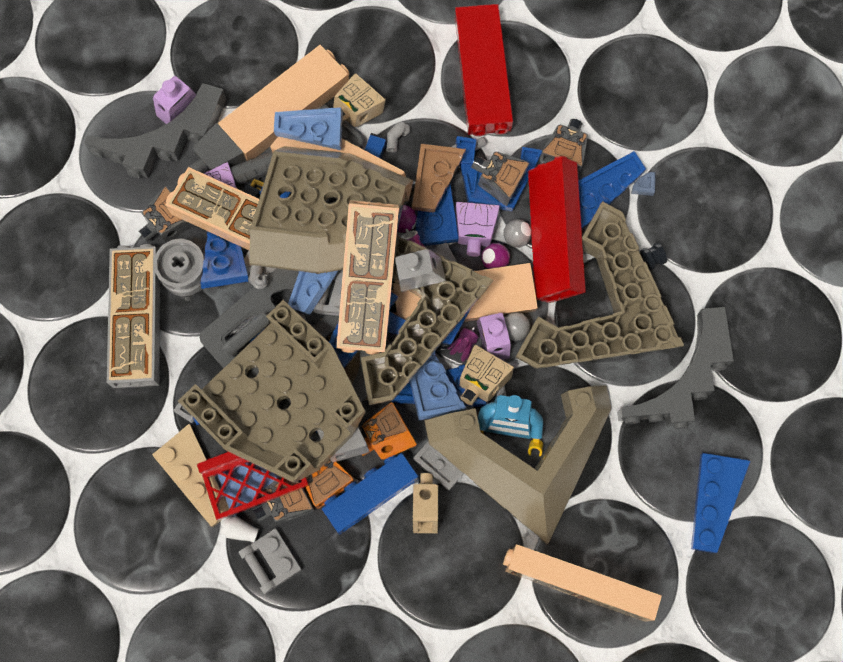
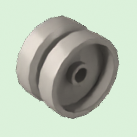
[153,239,205,296]

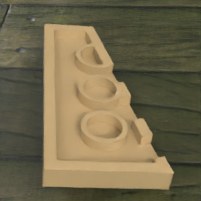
[152,424,229,527]

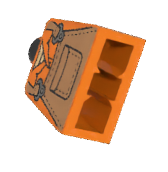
[362,402,417,460]
[306,459,354,509]

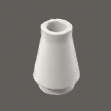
[221,515,259,543]

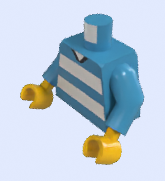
[478,395,544,457]

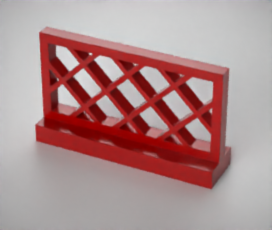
[197,452,309,520]

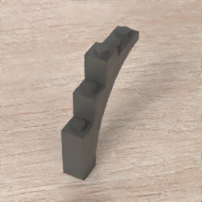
[84,83,227,178]
[617,307,734,430]

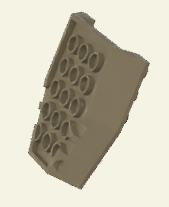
[249,146,413,274]
[178,300,365,483]

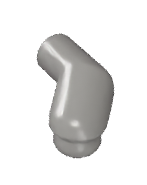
[386,122,410,153]
[248,265,268,289]

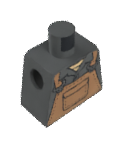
[539,119,588,175]
[471,151,529,206]
[138,186,195,242]
[253,477,315,524]

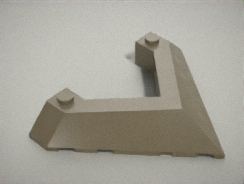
[516,201,684,369]
[361,236,494,405]
[424,386,612,545]

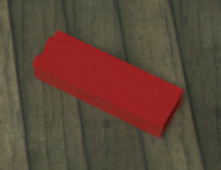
[455,4,513,136]
[528,156,585,303]

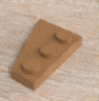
[412,144,466,213]

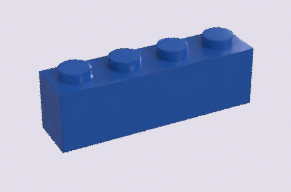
[322,453,418,535]

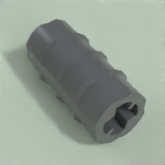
[230,152,273,186]

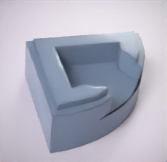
[631,172,655,196]

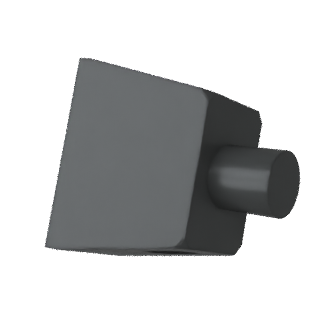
[189,123,246,173]

